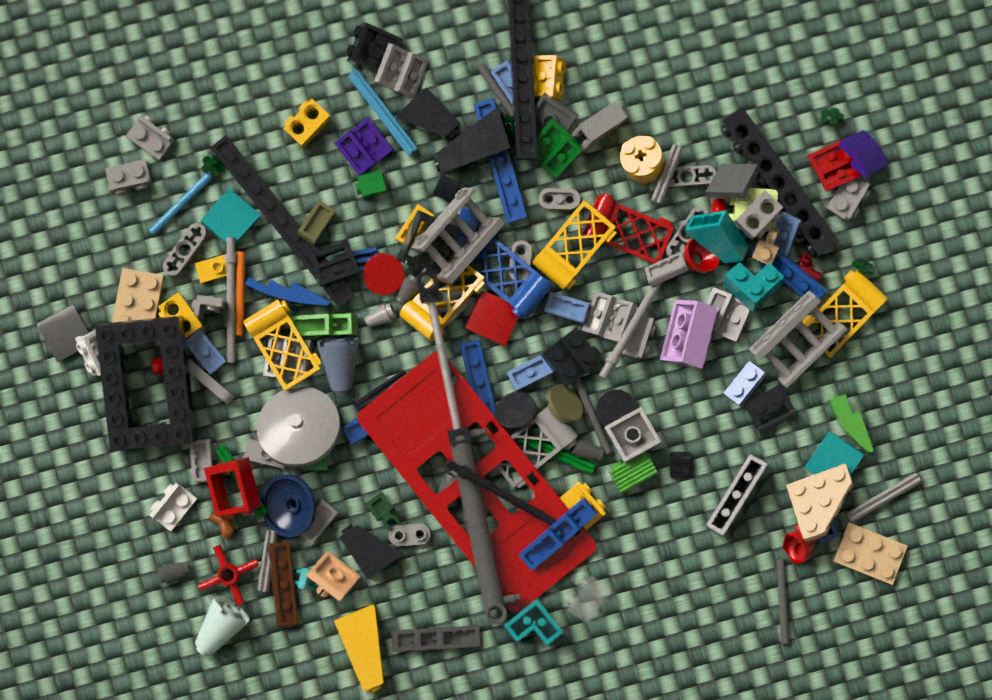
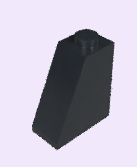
[396,87,461,140]
[339,524,403,579]

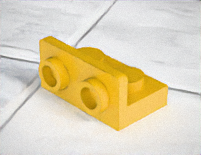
[533,55,566,100]
[560,482,606,530]

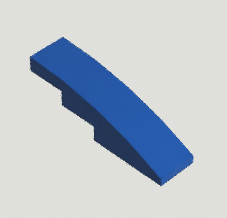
[245,277,331,307]
[518,497,598,570]

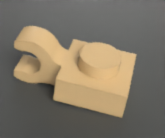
[752,227,780,265]

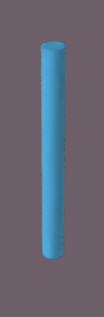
[149,173,213,236]

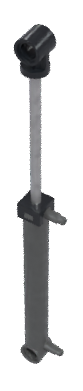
[416,271,521,624]

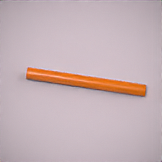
[235,252,246,335]

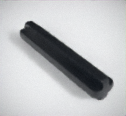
[354,370,407,412]

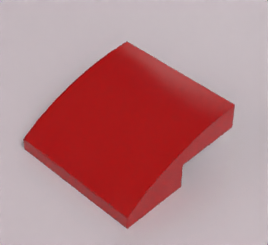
[807,140,862,192]
[464,290,518,347]

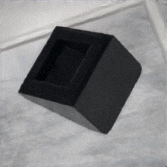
[433,174,461,203]
[670,452,692,477]

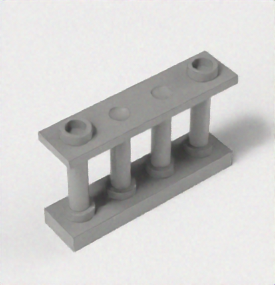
[411,187,505,284]
[749,291,847,388]

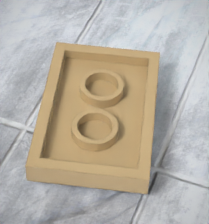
[112,268,164,322]
[833,522,907,585]

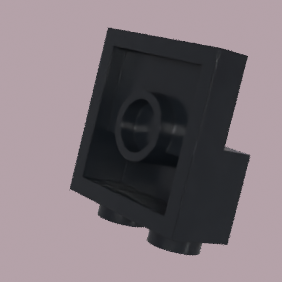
[345,22,403,73]
[541,328,602,388]

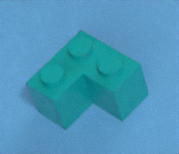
[723,262,784,313]
[504,599,563,645]

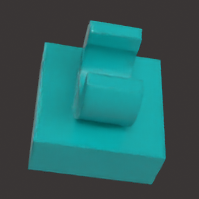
[294,567,318,591]

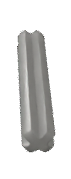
[651,144,683,204]
[258,530,277,592]

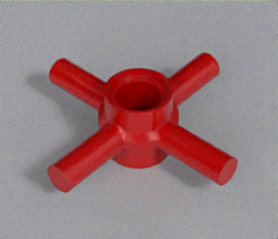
[198,545,259,606]

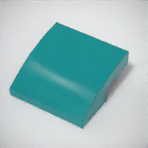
[200,188,261,245]
[804,430,864,475]

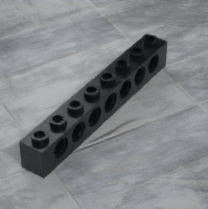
[720,107,839,259]

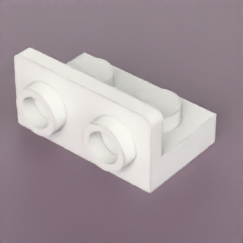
[75,330,101,375]
[150,483,198,532]

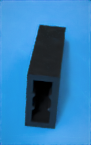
[434,108,515,175]

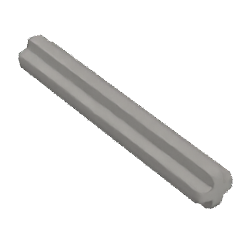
[846,473,921,523]

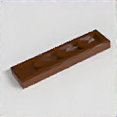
[268,541,298,628]

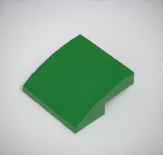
[536,118,583,178]

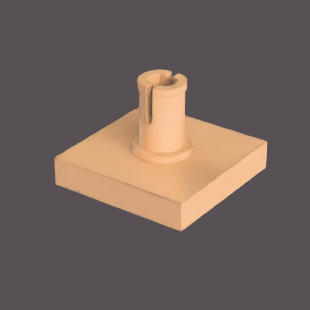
[306,551,361,601]

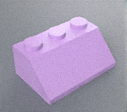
[660,300,718,368]

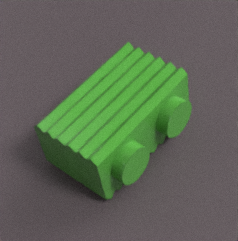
[609,452,658,494]

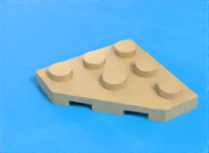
[786,463,853,542]

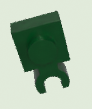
[366,492,401,531]

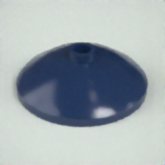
[261,474,316,537]

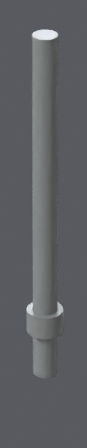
[224,237,237,363]
[599,282,663,380]

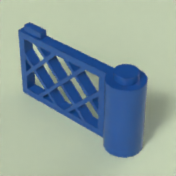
[469,236,553,319]

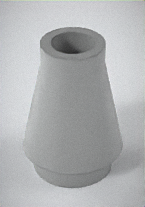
[364,303,397,328]

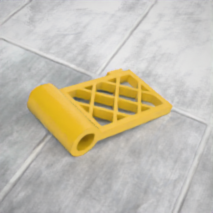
[532,200,617,290]
[400,254,485,341]
[802,269,888,358]
[243,299,322,391]

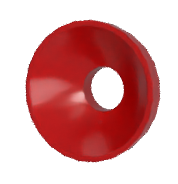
[684,238,720,273]

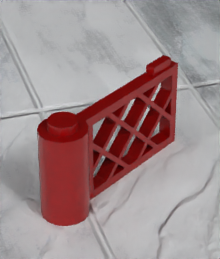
[582,193,674,264]

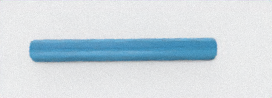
[348,69,417,155]

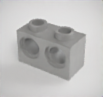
[734,190,783,240]

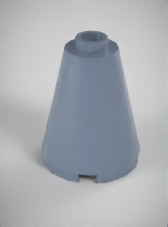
[317,337,359,395]

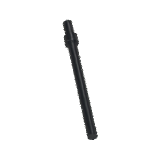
[445,459,555,526]

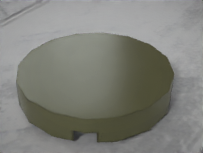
[546,384,583,424]

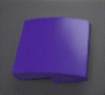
[334,117,395,176]
[839,130,889,178]

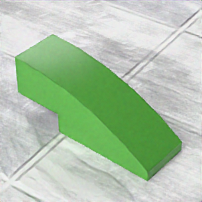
[290,313,358,337]
[827,394,874,453]

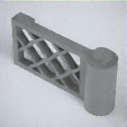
[496,407,578,488]

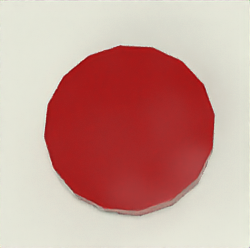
[363,253,405,295]

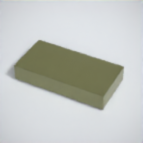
[296,200,336,246]

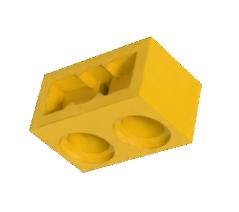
[283,99,331,148]
[158,292,205,340]

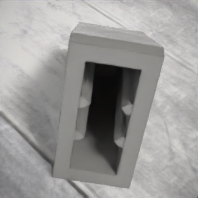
[571,101,628,157]

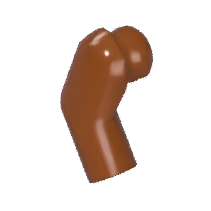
[209,511,234,539]

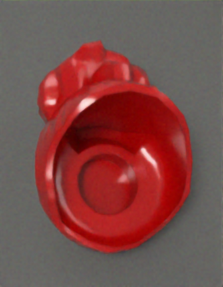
[782,524,819,564]

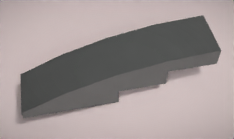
[391,625,480,652]

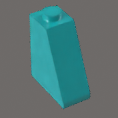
[685,211,749,263]

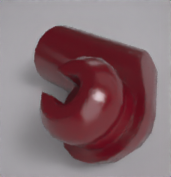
[798,254,823,282]

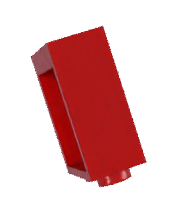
[204,457,261,519]

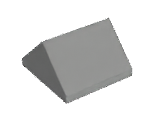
[604,407,662,463]

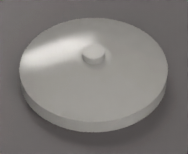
[257,386,341,467]

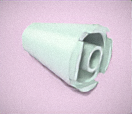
[195,596,250,656]

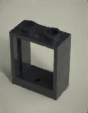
[397,211,459,274]

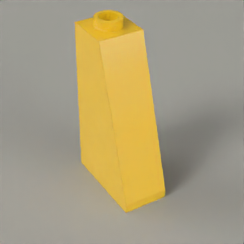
[334,604,384,693]

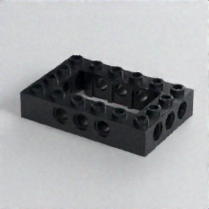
[95,315,198,451]

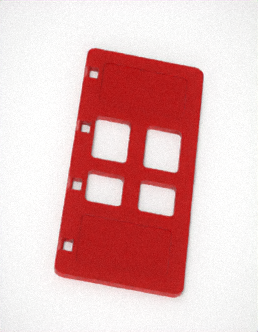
[357,351,596,613]

